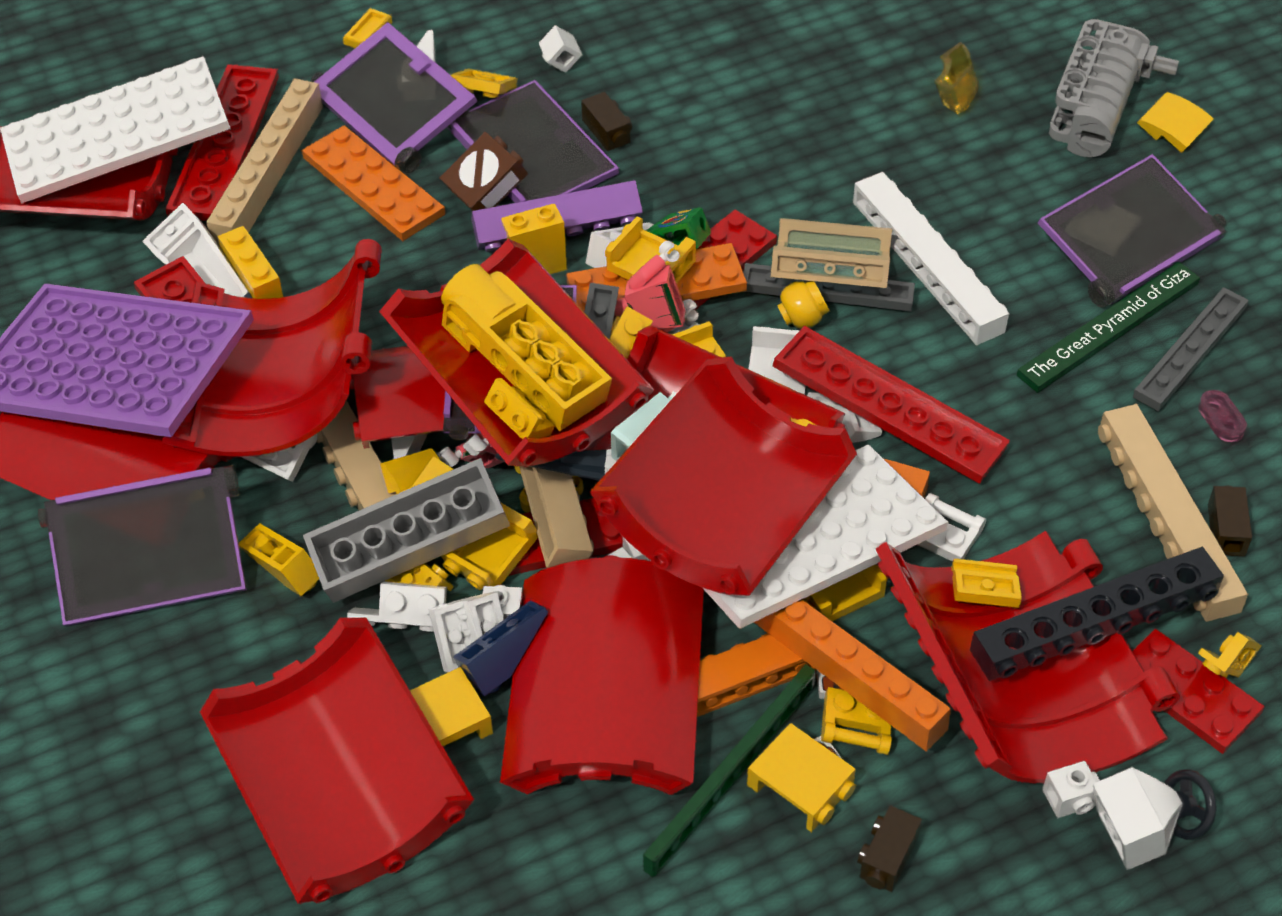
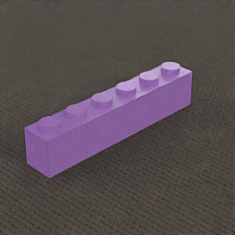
[471,180,643,252]

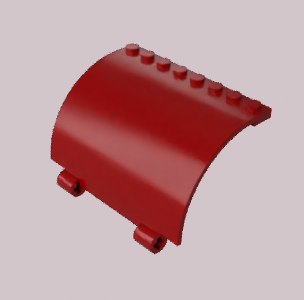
[162,239,382,457]
[875,531,1180,783]

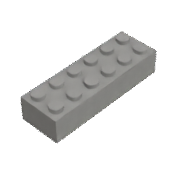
[303,458,510,603]

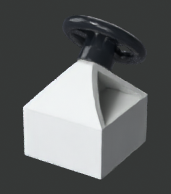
[1093,768,1217,870]

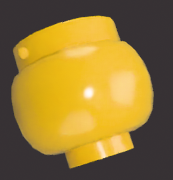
[777,281,830,330]

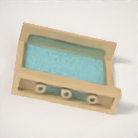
[771,218,892,288]

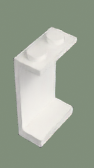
[749,326,806,395]

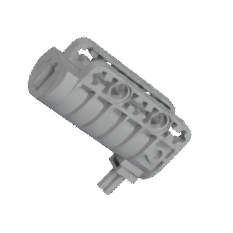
[1049,19,1179,157]

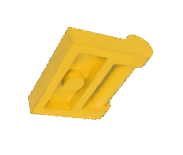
[821,687,892,755]

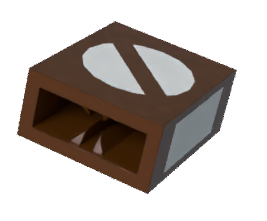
[440,131,529,211]

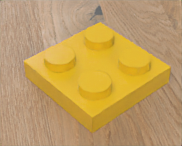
[451,69,518,98]

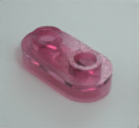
[1198,390,1247,442]

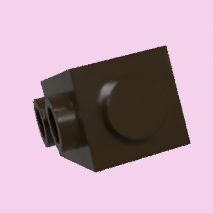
[581,91,633,152]
[1208,485,1252,557]
[857,805,922,892]

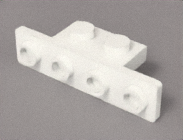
[347,582,447,631]

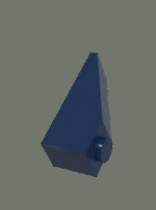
[453,600,548,696]

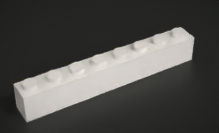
[853,172,1009,346]

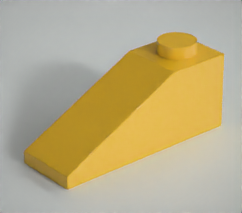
[239,523,319,596]

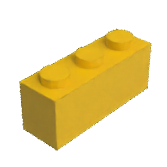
[218,226,283,299]

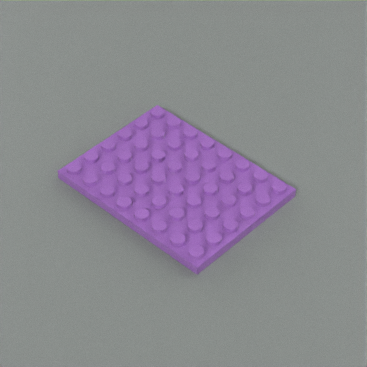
[0,284,254,438]

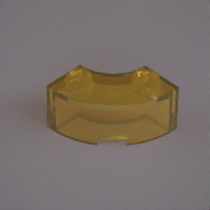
[934,42,979,114]

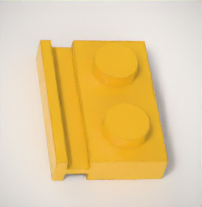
[951,558,1022,608]

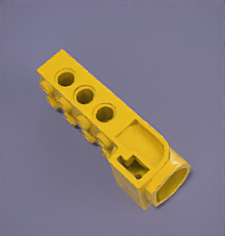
[441,264,612,431]

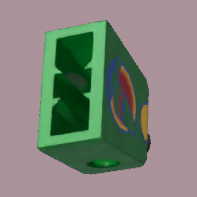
[645,207,711,249]

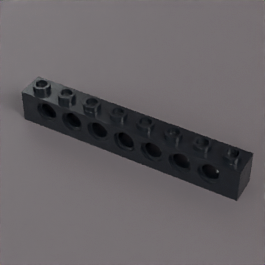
[970,546,1224,681]

